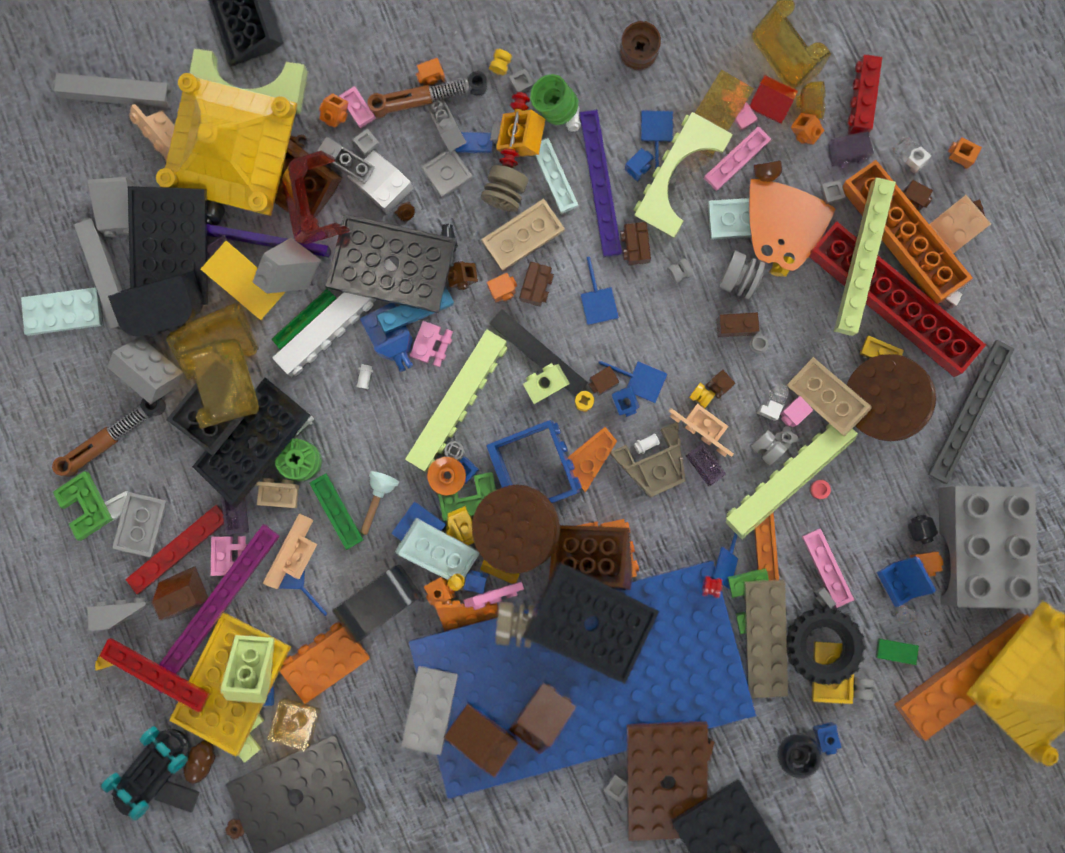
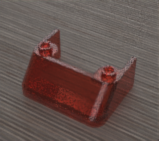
[282,151,350,244]

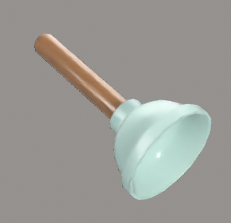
[360,471,399,535]

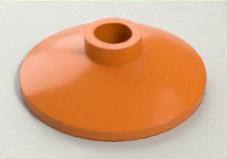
[427,457,466,495]

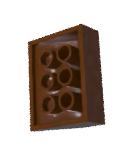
[274,140,342,227]
[549,525,632,591]

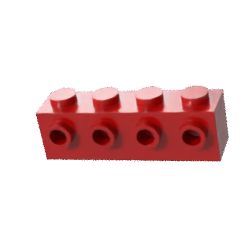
[847,54,883,137]

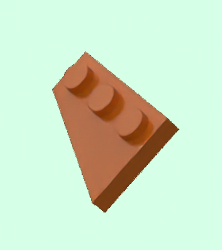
[561,427,617,493]
[435,601,499,631]

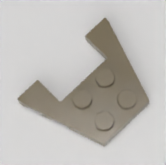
[609,422,686,498]

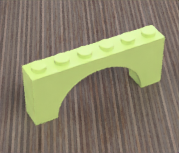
[190,49,308,114]
[634,112,733,238]

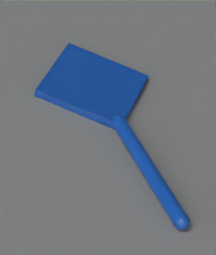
[279,569,327,616]

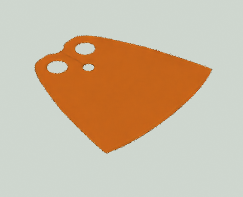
[749,179,836,271]

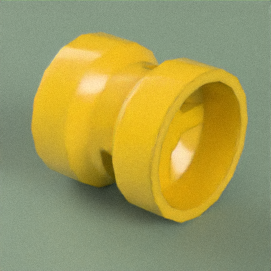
[489,49,512,75]
[689,382,716,409]

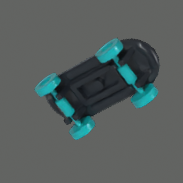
[101,726,189,821]

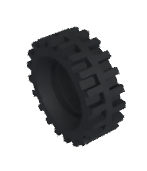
[786,608,866,685]

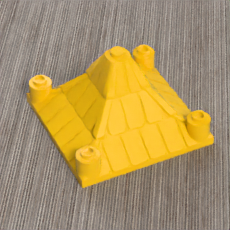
[156,73,298,216]
[966,601,1065,766]

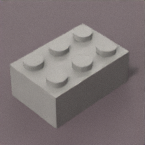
[108,336,183,404]

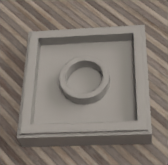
[421,149,473,199]

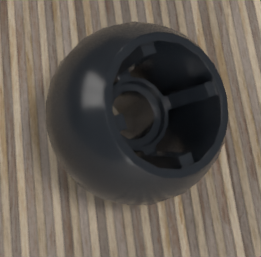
[777,734,822,779]

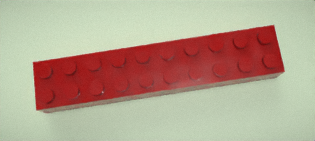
[809,221,986,377]

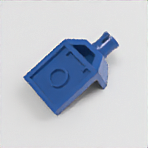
[360,303,413,372]

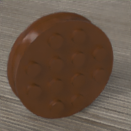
[847,354,936,442]
[472,484,560,573]

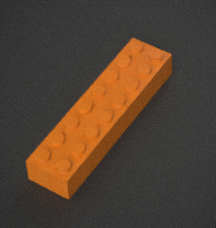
[842,160,973,304]
[894,613,1029,741]

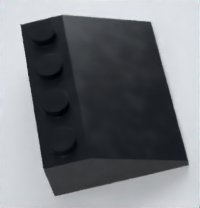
[208,0,284,66]
[166,359,262,456]

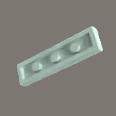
[535,138,578,214]

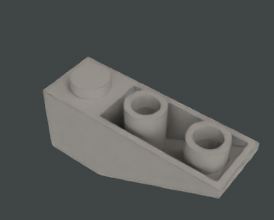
[428,99,466,152]
[316,137,375,183]
[87,598,152,631]

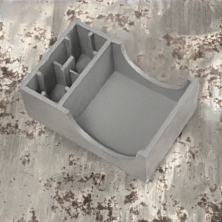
[939,486,1038,608]

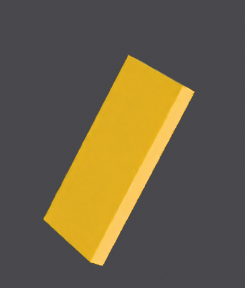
[201,241,285,320]

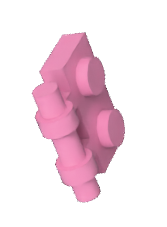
[410,321,453,367]
[211,536,248,576]

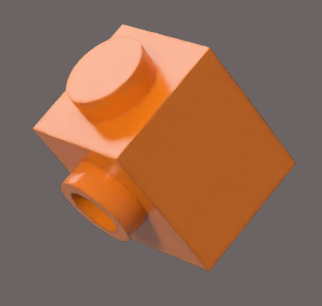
[487,273,517,303]
[909,551,943,577]

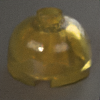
[796,81,826,120]

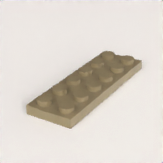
[744,579,788,698]

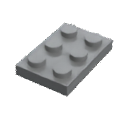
[112,492,167,557]

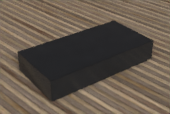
[154,781,200,812]

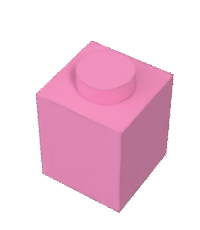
[780,396,813,428]

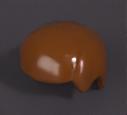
[754,161,782,182]

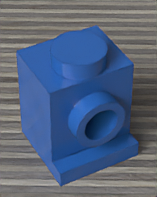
[624,148,654,182]
[611,385,640,417]
[464,570,488,594]
[813,722,842,755]

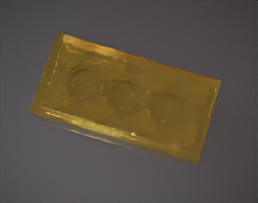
[695,69,754,159]

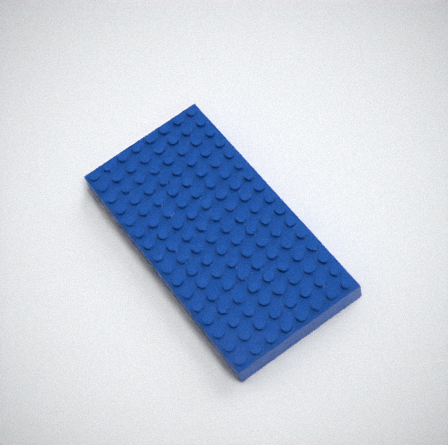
[409,560,756,799]

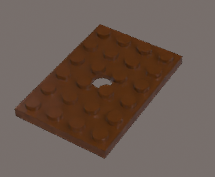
[627,721,708,841]

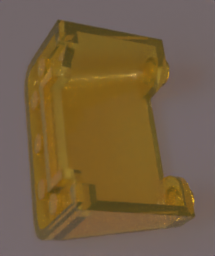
[752,0,831,89]
[166,302,259,380]
[178,338,259,429]

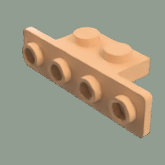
[130,104,175,162]
[668,404,734,457]
[263,514,317,589]

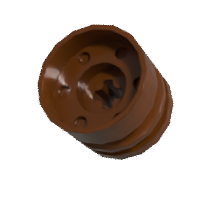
[620,21,661,71]

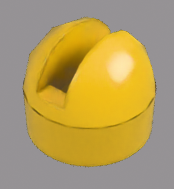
[448,573,465,591]

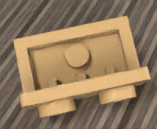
[256,478,299,508]

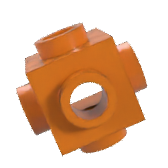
[319,93,349,127]
[791,113,824,145]
[424,577,456,607]

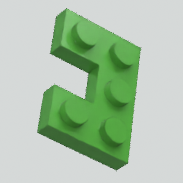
[53,471,113,541]
[438,472,496,522]
[727,568,769,634]

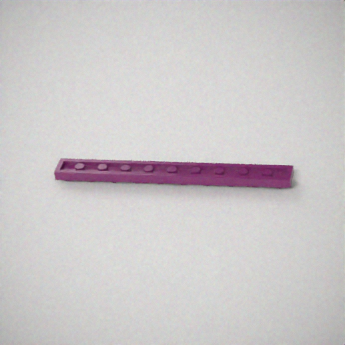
[156,524,280,694]

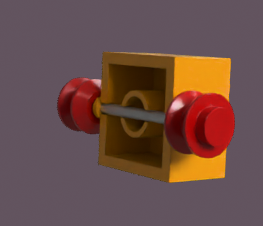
[496,92,545,168]

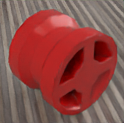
[702,576,722,598]

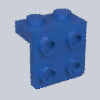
[877,557,936,607]

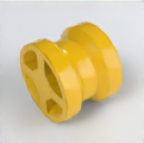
[575,391,594,412]

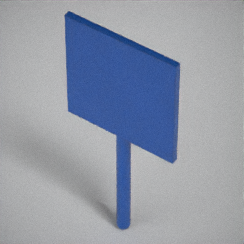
[641,111,673,170]
[580,256,619,325]
[598,361,667,403]
[713,532,738,589]

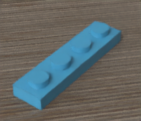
[377,286,454,334]

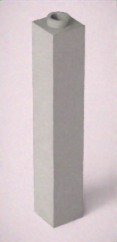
[53,73,173,108]
[74,218,123,332]

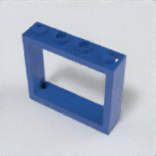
[486,420,582,503]

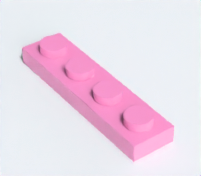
[704,126,771,191]
[801,529,854,608]

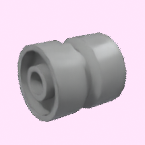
[750,429,787,466]

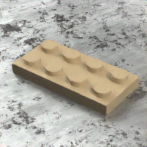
[481,199,565,272]
[787,357,872,437]

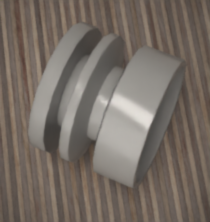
[719,250,765,300]

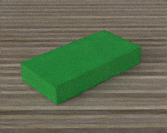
[875,638,919,665]

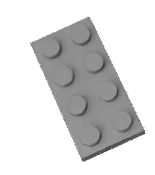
[402,666,458,755]

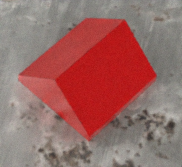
[749,75,798,124]

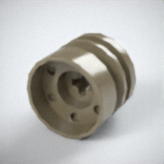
[481,165,528,212]
[496,602,534,648]

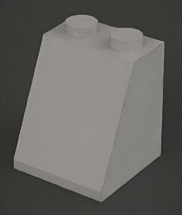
[88,177,136,237]
[252,238,321,294]

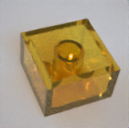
[267,697,321,751]

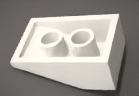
[347,150,413,215]

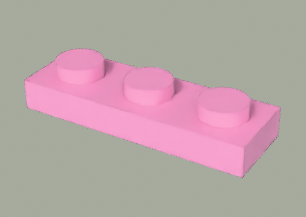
[464,582,524,610]

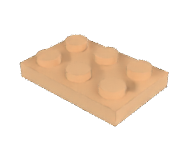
[929,195,991,254]

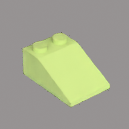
[220,635,275,703]

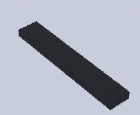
[489,309,588,397]

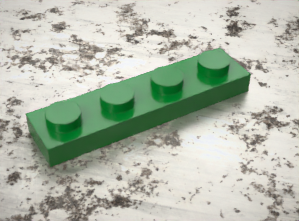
[272,289,337,350]
[309,473,364,550]

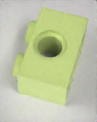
[523,363,570,404]

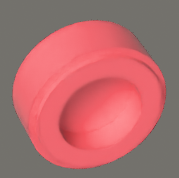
[810,480,831,499]

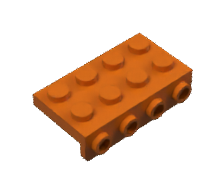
[279,621,370,704]

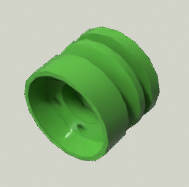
[530,74,579,125]
[275,439,322,481]

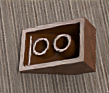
[444,703,518,778]

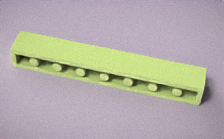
[834,177,896,336]
[405,330,508,473]
[726,423,858,539]

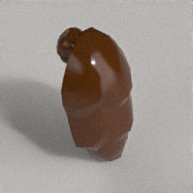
[183,740,216,784]

